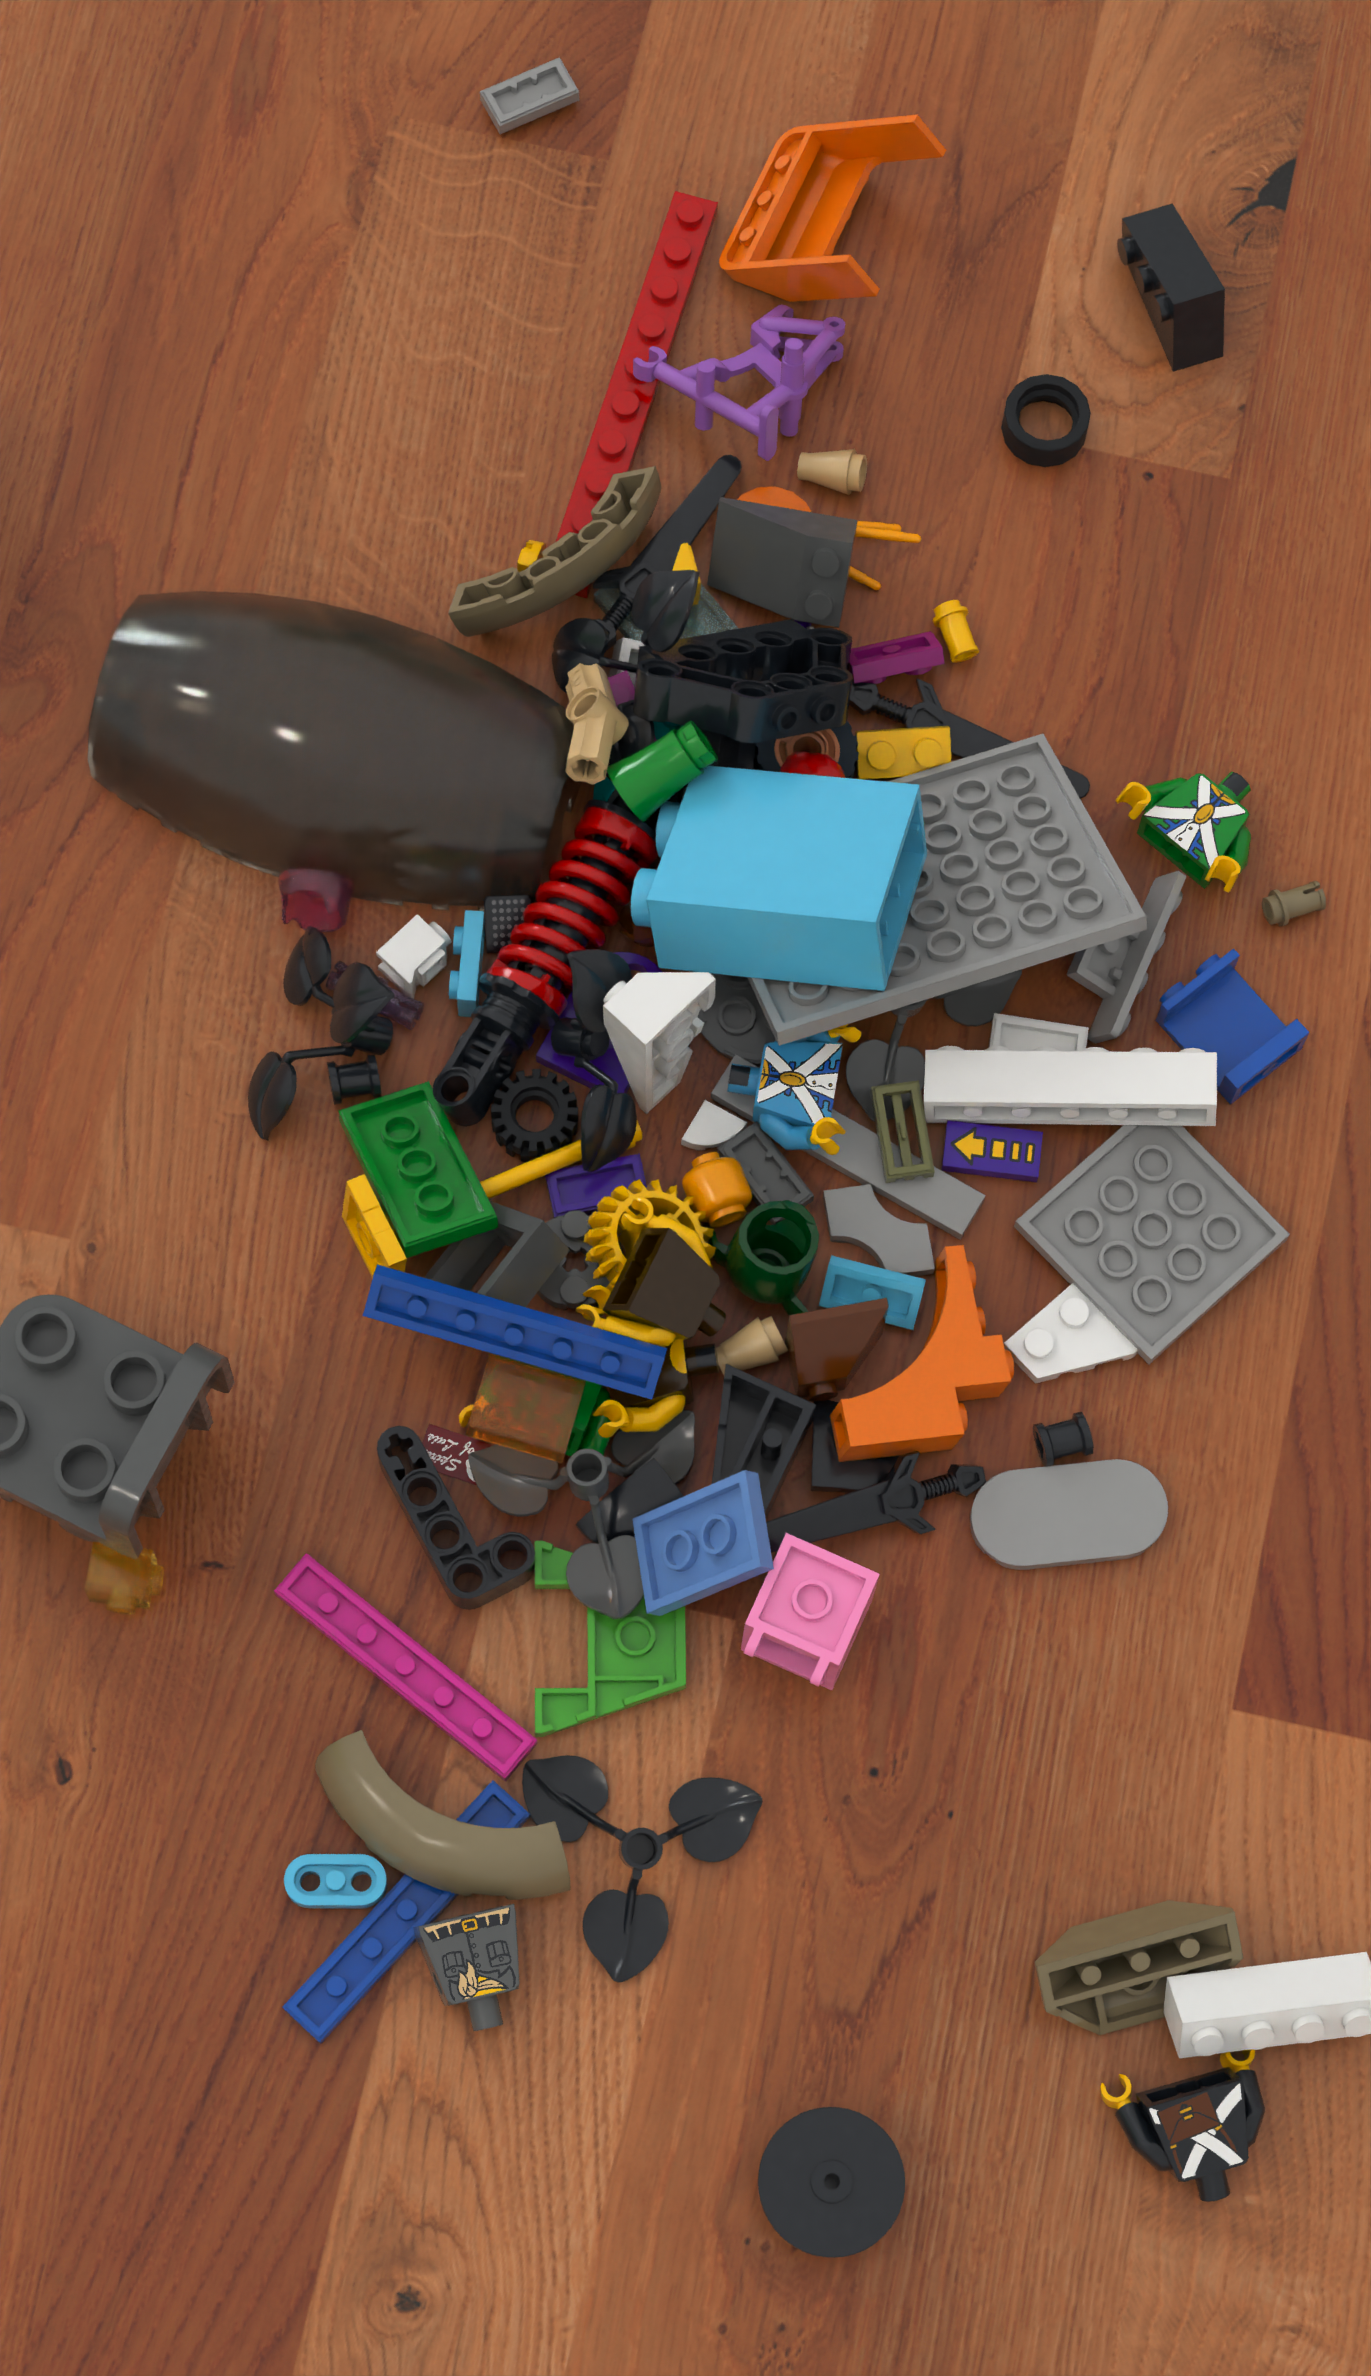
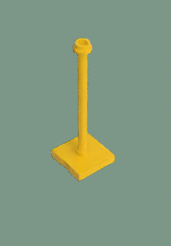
[342,1121,642,1278]

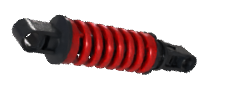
[433,788,680,1127]

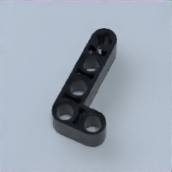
[377,1426,535,1610]

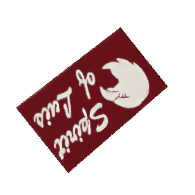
[422,1424,493,1485]

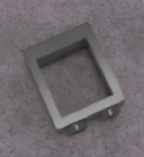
[424,1201,570,1307]

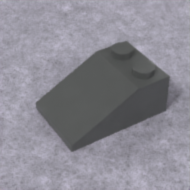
[707,497,858,628]

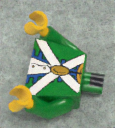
[1115,772,1251,892]

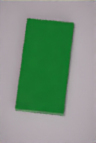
[338,1081,498,1258]

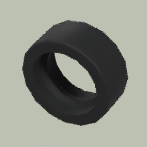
[1001,374,1091,467]

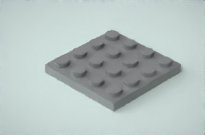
[1014,1125,1290,1365]

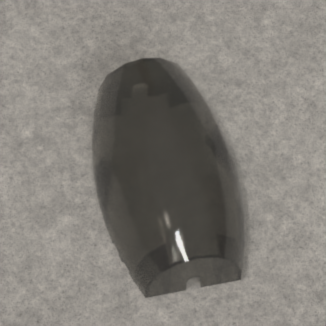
[88,591,582,911]

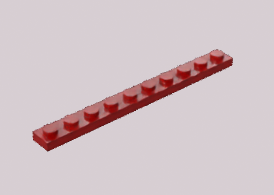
[556,191,718,598]

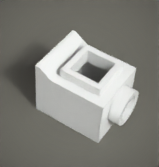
[376,914,452,1001]

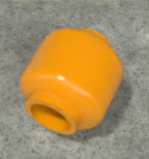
[682,1152,752,1227]

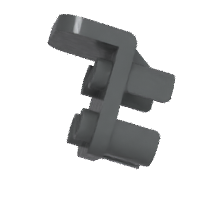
[0,1295,235,1559]

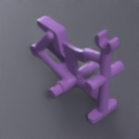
[633,304,845,461]

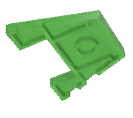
[535,1541,686,1737]

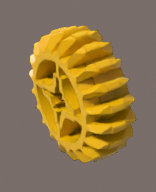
[583,1179,716,1292]

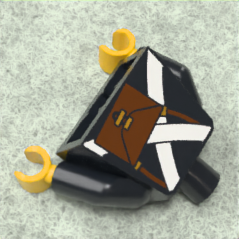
[1100,2049,1265,2202]

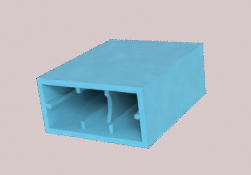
[631,766,927,991]

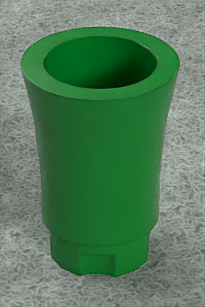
[607,721,718,822]

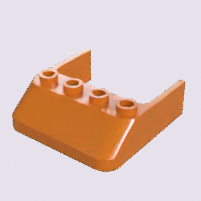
[719,114,946,302]

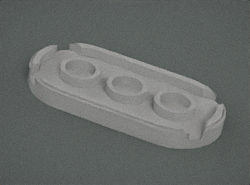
[970,1459,1168,1570]

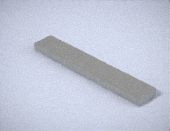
[711,1054,986,1240]

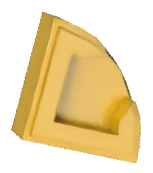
[517,540,546,572]

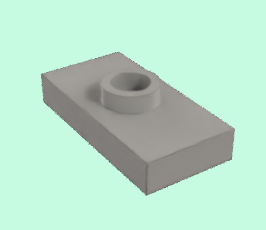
[480,57,579,134]

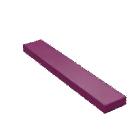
[274,1553,538,1782]

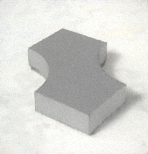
[823,1184,935,1276]

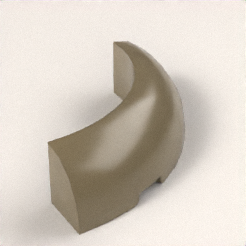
[448,466,662,637]
[315,1730,571,1900]

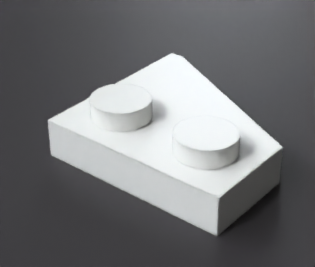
[1004,1283,1138,1384]

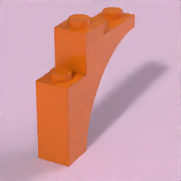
[830,1245,1014,1462]

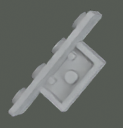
[1067,871,1186,1044]

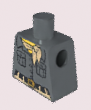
[413,1904,520,2031]

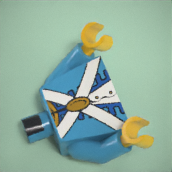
[727,1024,862,1155]

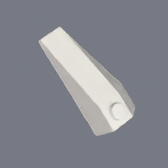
[603,972,716,1114]

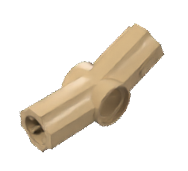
[565,663,629,785]

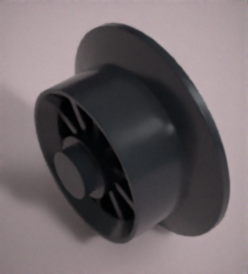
[758,2107,905,2258]

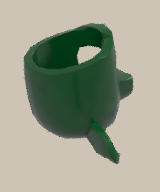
[709,1200,819,1315]

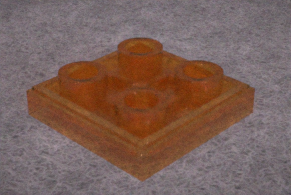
[465,1353,586,1463]

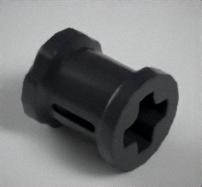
[327,1054,382,1105]
[1033,1412,1094,1467]

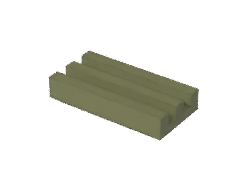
[870,1080,935,1183]

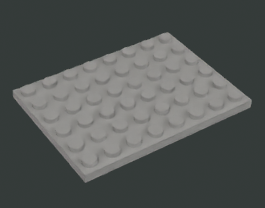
[747,734,1147,1046]

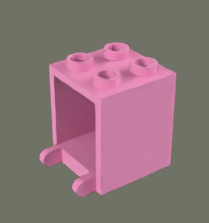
[741,1533,880,1690]

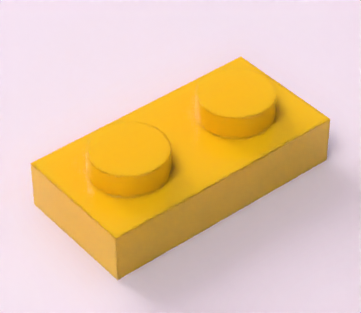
[855,726,951,779]

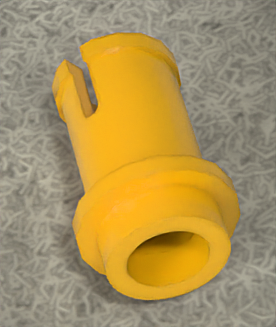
[932,600,979,663]

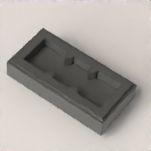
[717,1121,814,1225]

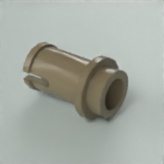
[1262,881,1326,926]

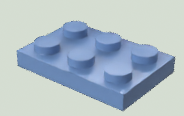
[632,1470,774,1616]

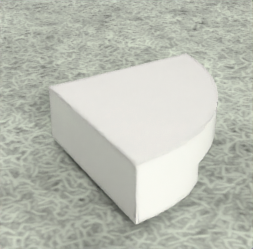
[681,1100,747,1150]

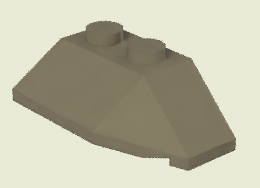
[1034,1900,1243,2035]

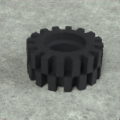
[491,1069,578,1162]

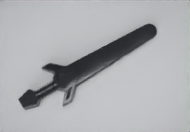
[593,455,742,651]
[849,678,1090,799]
[766,1451,986,1553]

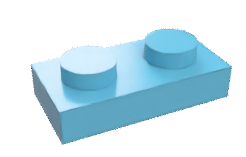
[449,910,486,1017]
[819,1255,926,1330]

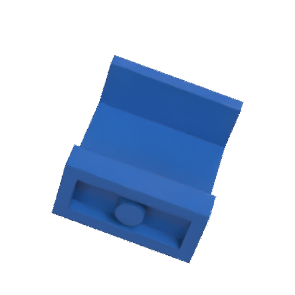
[1156,948,1309,1105]

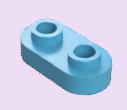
[284,1854,387,1909]

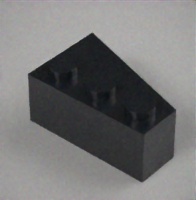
[1117,203,1225,372]
[712,1364,816,1519]

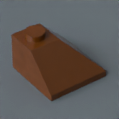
[785,1298,889,1402]

